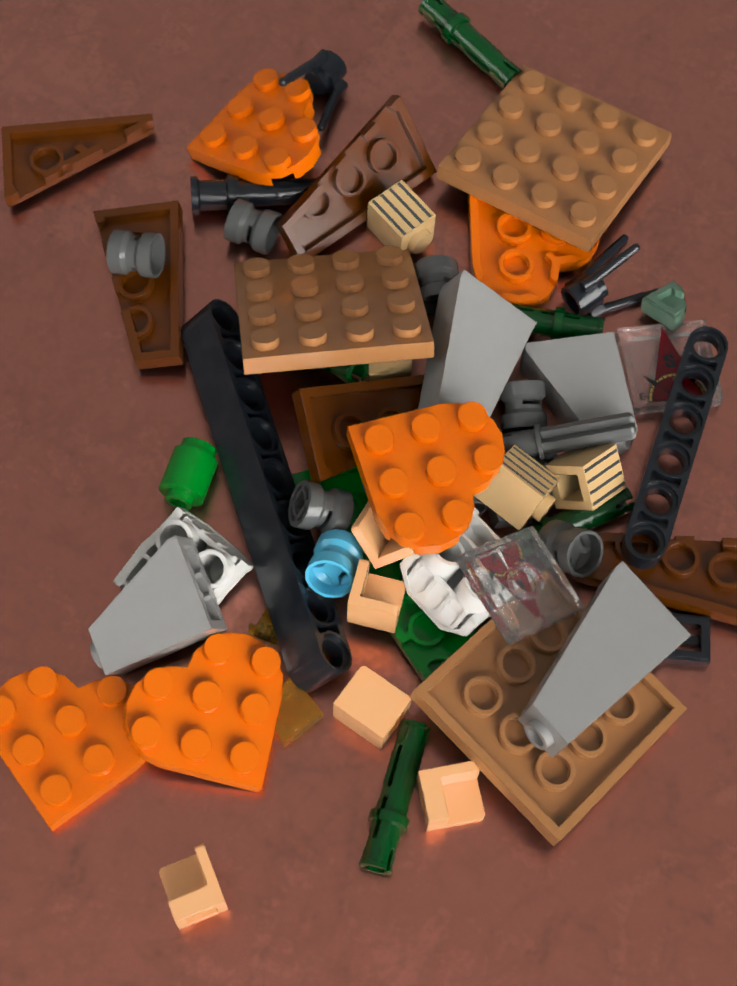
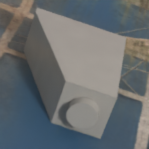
[519,332,638,454]
[88,536,227,675]

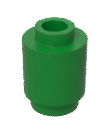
[158,437,218,510]

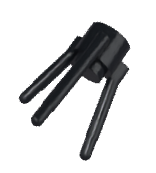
[279,49,348,132]
[561,234,658,317]

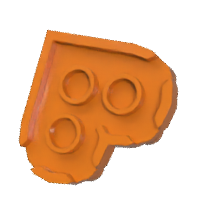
[187,68,321,186]
[468,194,600,308]
[347,401,505,555]
[123,632,283,793]
[0,666,145,831]

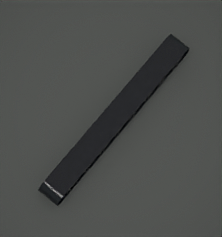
[181,299,352,692]

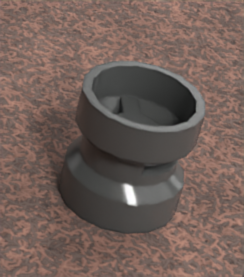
[224,198,282,255]
[107,228,166,278]
[414,255,459,316]
[500,380,547,433]
[288,480,354,533]
[535,519,604,578]

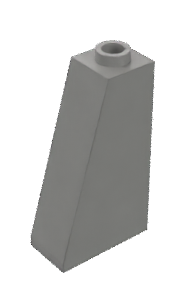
[418,270,537,417]
[518,561,691,758]

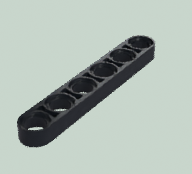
[621,326,728,570]

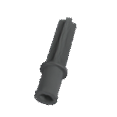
[502,412,637,461]

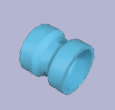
[305,529,364,598]

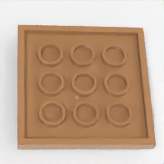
[437,65,672,253]
[234,246,434,375]
[409,568,687,846]

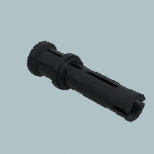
[190,175,318,216]

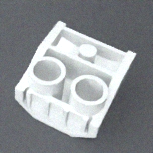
[113,507,254,605]
[399,507,538,637]

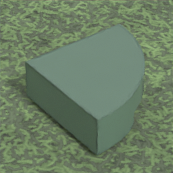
[641,281,687,332]

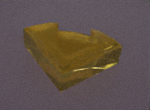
[275,678,323,747]

